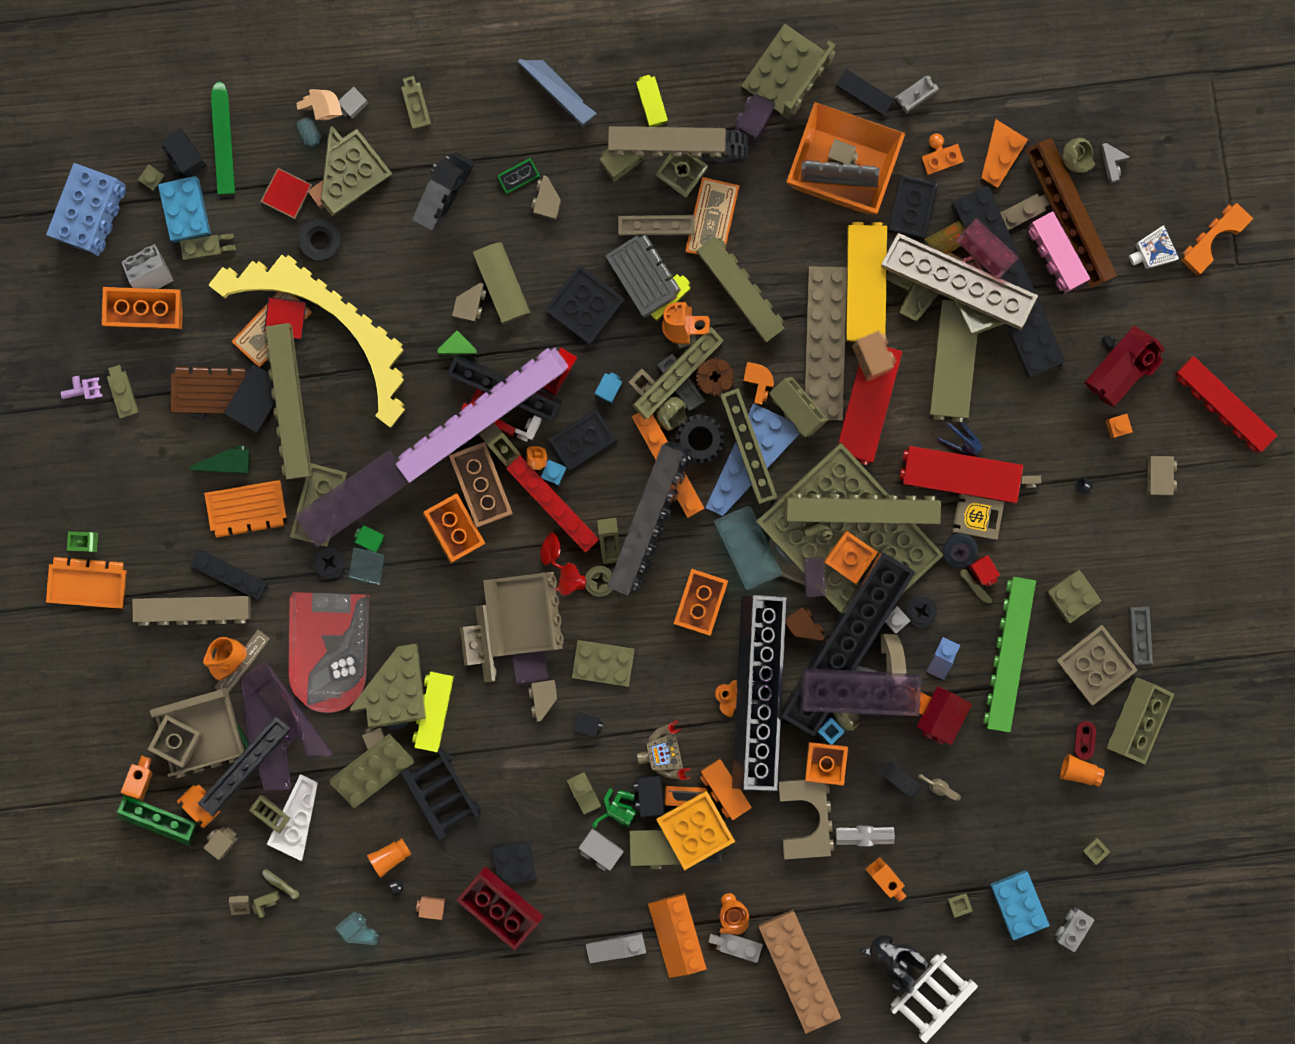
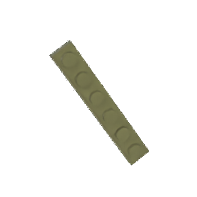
[632,327,724,419]

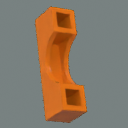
[1181,203,1253,276]

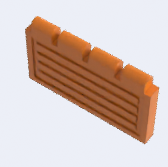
[204,480,287,538]
[46,557,127,609]

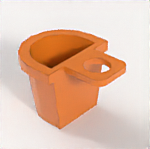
[662,302,710,344]

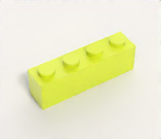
[412,672,454,752]

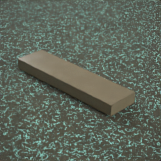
[618,215,695,236]

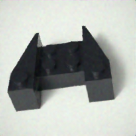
[412,152,475,231]

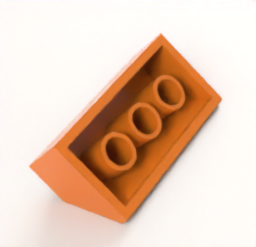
[102,287,183,329]
[648,893,706,978]

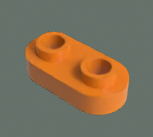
[526,446,547,470]

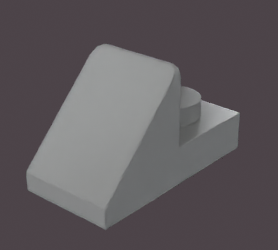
[1100,143,1129,184]

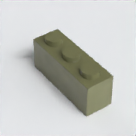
[769,377,828,437]

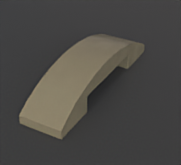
[881,634,906,711]

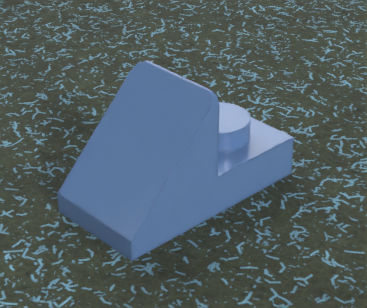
[926,637,960,680]

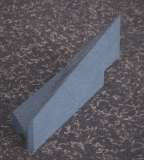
[518,59,597,127]

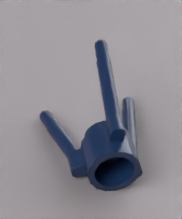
[938,422,983,457]

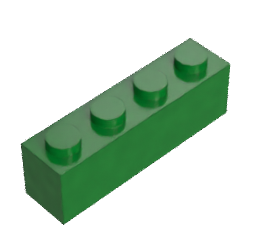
[117,795,197,846]

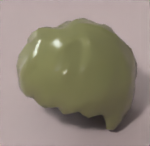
[1062,137,1095,173]
[655,397,687,431]

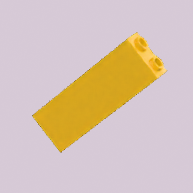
[846,222,887,342]

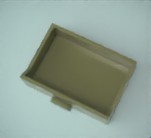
[630,830,681,869]

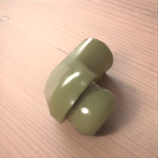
[803,522,832,540]

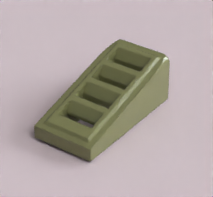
[249,795,291,834]

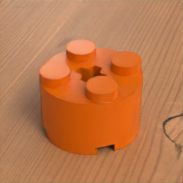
[177,785,220,828]

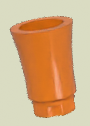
[1060,754,1104,787]
[367,838,411,878]

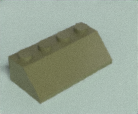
[1107,677,1174,764]

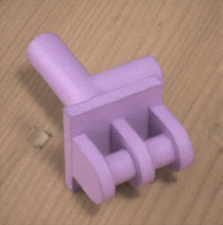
[61,376,103,399]

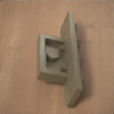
[460,605,496,682]

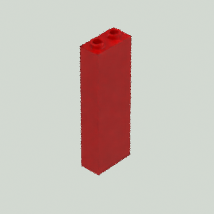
[837,347,902,466]
[899,446,1023,504]

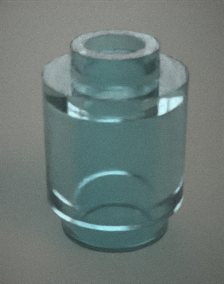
[296,117,322,147]

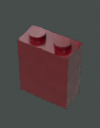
[917,686,972,745]

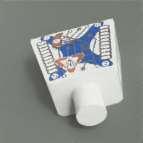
[1129,226,1179,269]

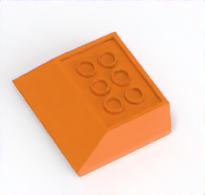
[786,102,905,215]

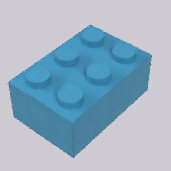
[158,176,211,243]
[990,870,1049,940]

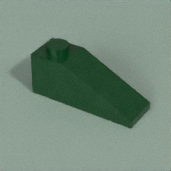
[190,446,251,474]

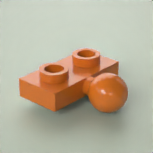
[921,133,964,175]

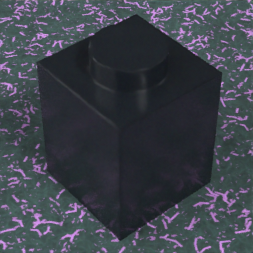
[573,712,603,737]

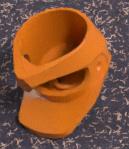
[203,637,247,681]

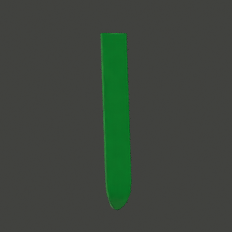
[211,81,235,195]

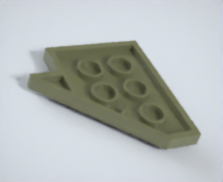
[320,126,392,216]
[350,644,426,728]

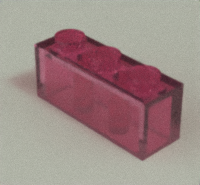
[956,218,1019,280]

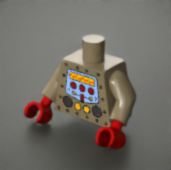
[637,720,691,780]

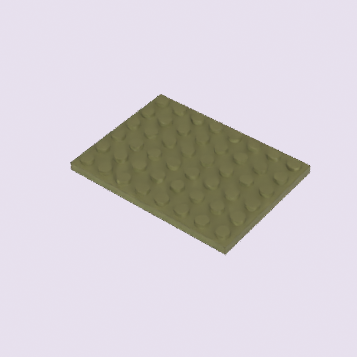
[756,443,943,613]

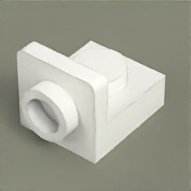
[514,415,542,442]

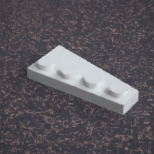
[267,774,318,861]

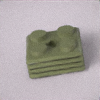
[656,154,708,197]

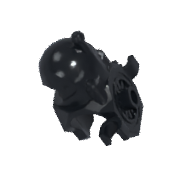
[860,935,928,994]

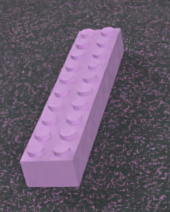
[396,348,568,483]

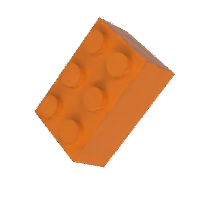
[674,569,728,635]

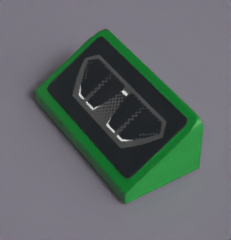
[497,158,540,194]

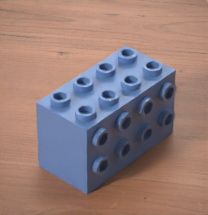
[46,163,126,256]

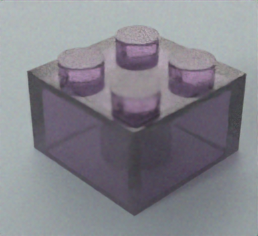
[734,93,775,143]

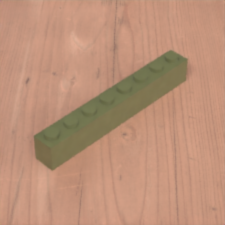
[264,323,312,480]
[784,493,941,524]

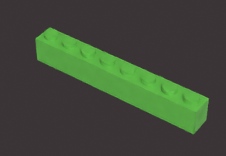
[983,577,1036,732]

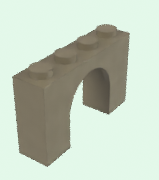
[778,779,834,859]

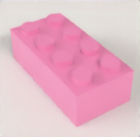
[1028,211,1090,293]

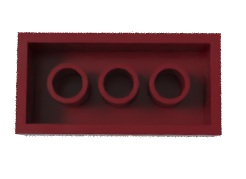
[456,866,544,951]

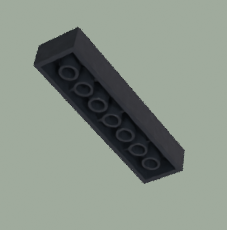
[607,441,692,596]

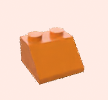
[805,742,848,785]

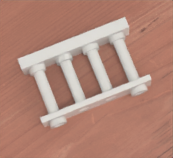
[890,953,978,1043]

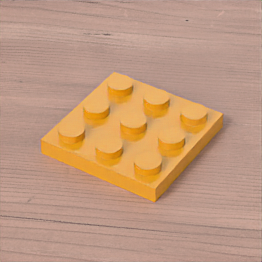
[656,791,735,870]

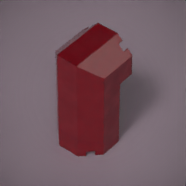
[1084,325,1165,407]

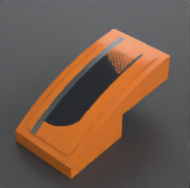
[664,786,707,806]

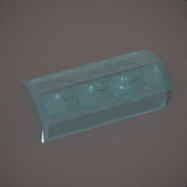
[714,506,783,591]

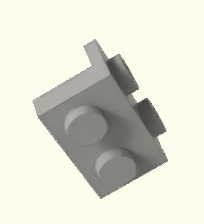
[1055,907,1094,952]

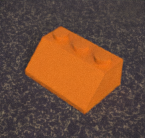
[423,493,485,564]

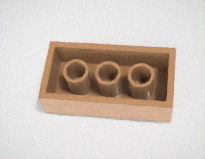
[852,331,896,381]
[449,442,513,528]

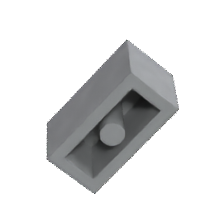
[579,828,624,871]

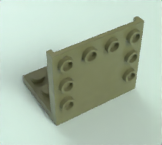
[741,24,836,119]

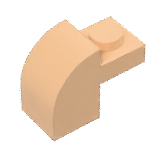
[296,89,342,120]

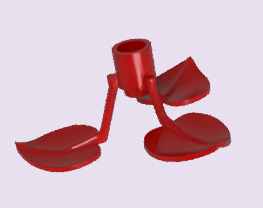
[540,532,586,595]

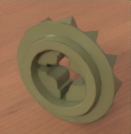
[585,566,613,597]

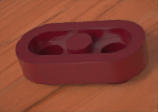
[1074,721,1096,760]

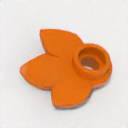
[715,680,737,717]

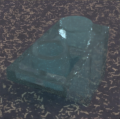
[335,911,379,945]

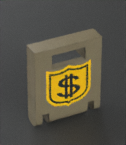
[952,494,1004,540]

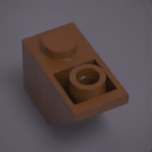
[785,607,825,641]

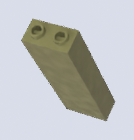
[929,300,977,422]

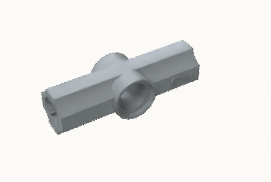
[836,826,895,846]

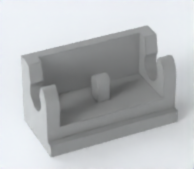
[895,75,939,113]

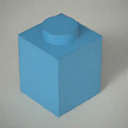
[595,372,622,403]
[541,460,567,486]
[817,717,845,745]

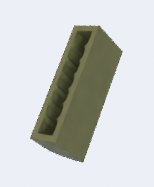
[473,242,531,324]

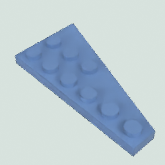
[705,403,799,516]

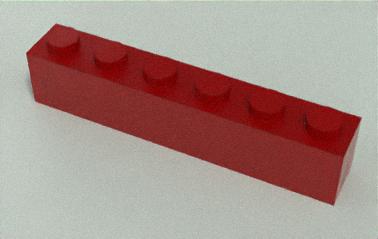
[1175,356,1278,453]
[506,456,600,553]

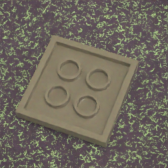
[1056,625,1138,706]

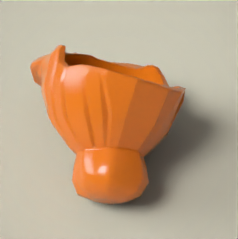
[719,893,749,935]

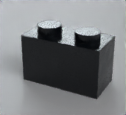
[634,775,664,817]

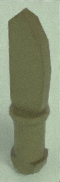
[960,570,992,603]
[263,869,299,899]

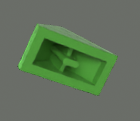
[438,331,477,355]
[67,531,98,552]

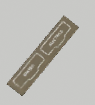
[214,630,270,694]

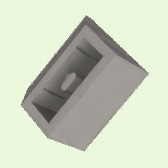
[121,244,174,289]

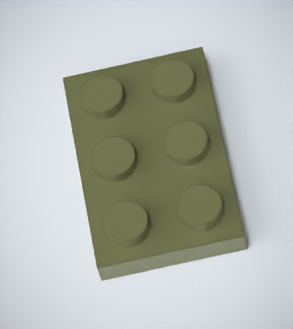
[572,640,635,687]

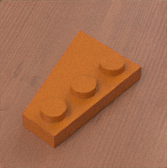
[981,119,1028,188]

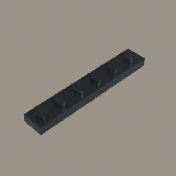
[198,717,291,817]

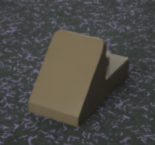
[628,368,655,396]

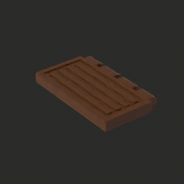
[170,366,246,414]

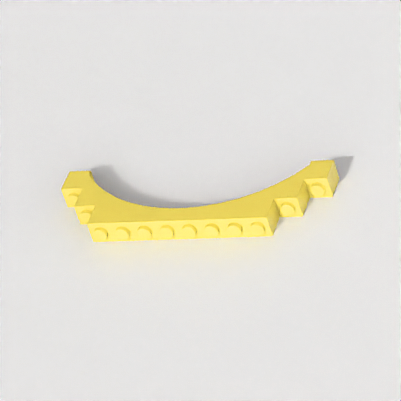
[209,255,406,428]

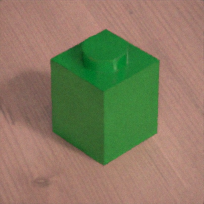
[354,525,385,553]

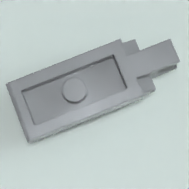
[708,933,763,963]

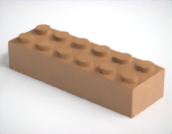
[758,909,841,1033]

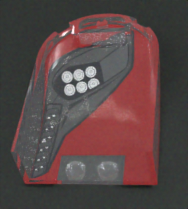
[289,592,370,713]

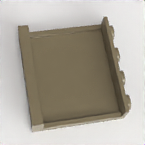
[483,572,564,657]
[150,688,244,779]

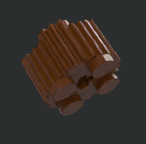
[696,358,734,398]

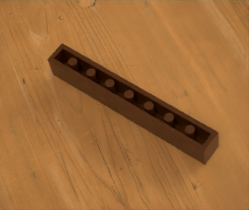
[1025,138,1117,288]

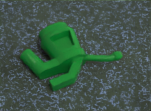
[592,788,637,828]

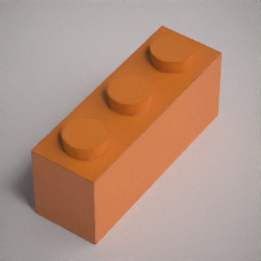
[700,758,752,820]

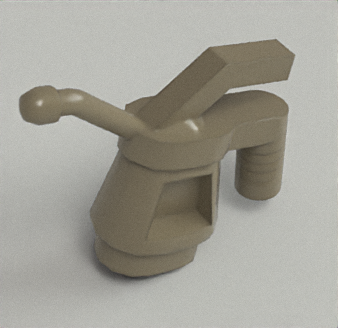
[918,774,961,801]

